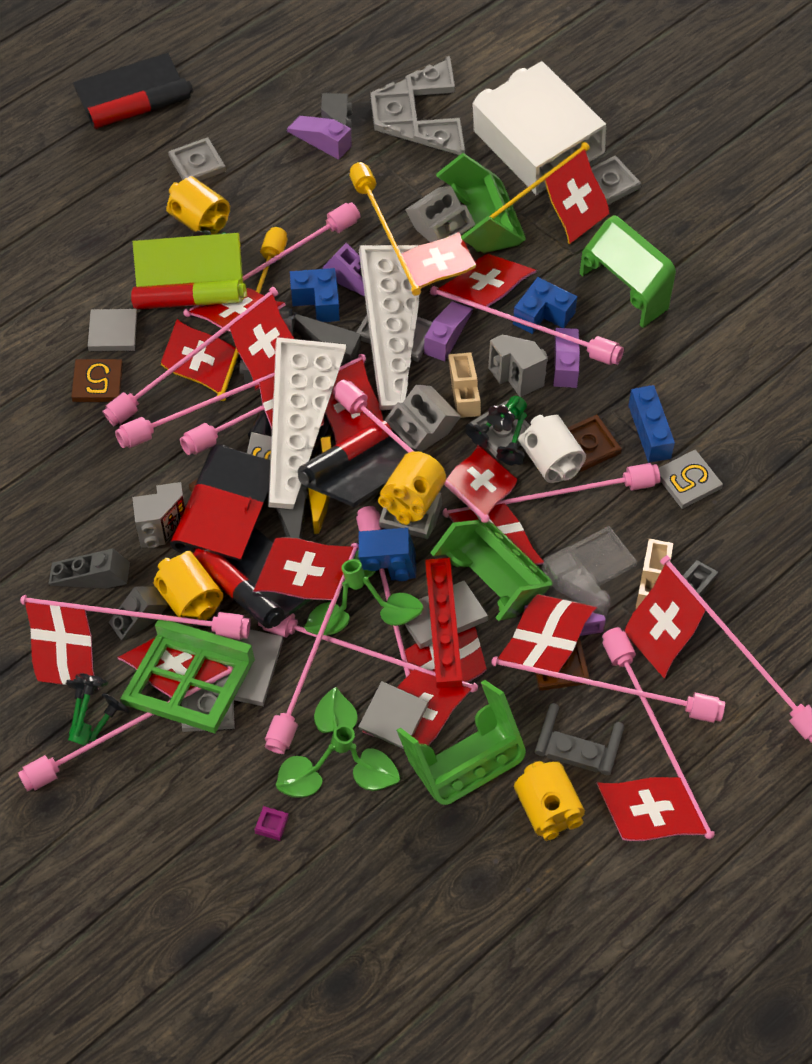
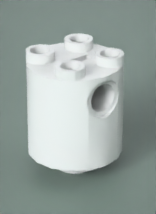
[518,415,586,483]

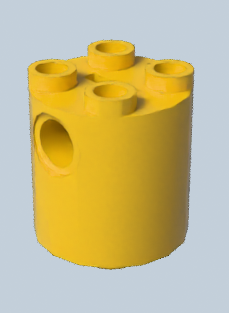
[166,176,230,235]
[378,451,446,525]
[153,551,223,625]
[514,761,585,841]

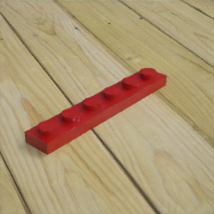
[425,558,463,688]

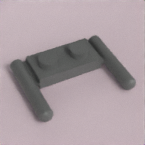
[535,703,624,776]

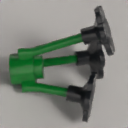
[466,396,527,465]
[66,673,130,746]

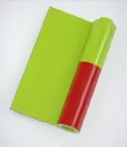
[131,233,247,310]

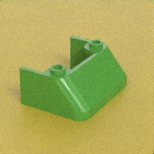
[436,153,526,253]
[580,215,676,328]
[430,520,552,621]
[396,680,526,805]

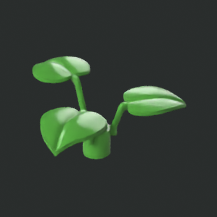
[304,550,424,635]
[276,687,400,798]

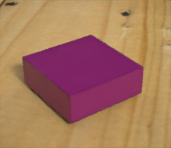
[255,806,289,841]

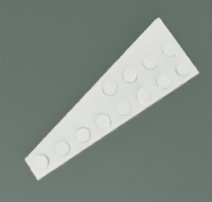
[359,245,420,410]
[268,337,346,509]

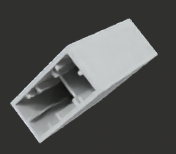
[473,61,606,195]

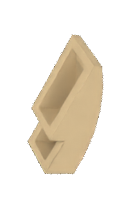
[448,353,481,418]
[636,539,673,609]

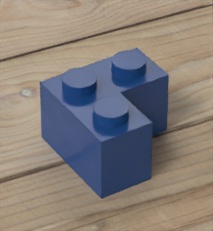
[290,268,339,322]
[513,277,577,334]
[359,527,416,581]

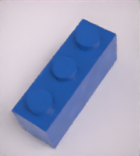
[628,385,675,463]

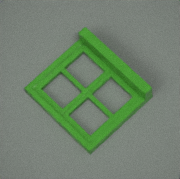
[120,620,255,734]

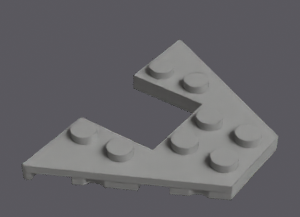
[370,56,465,155]

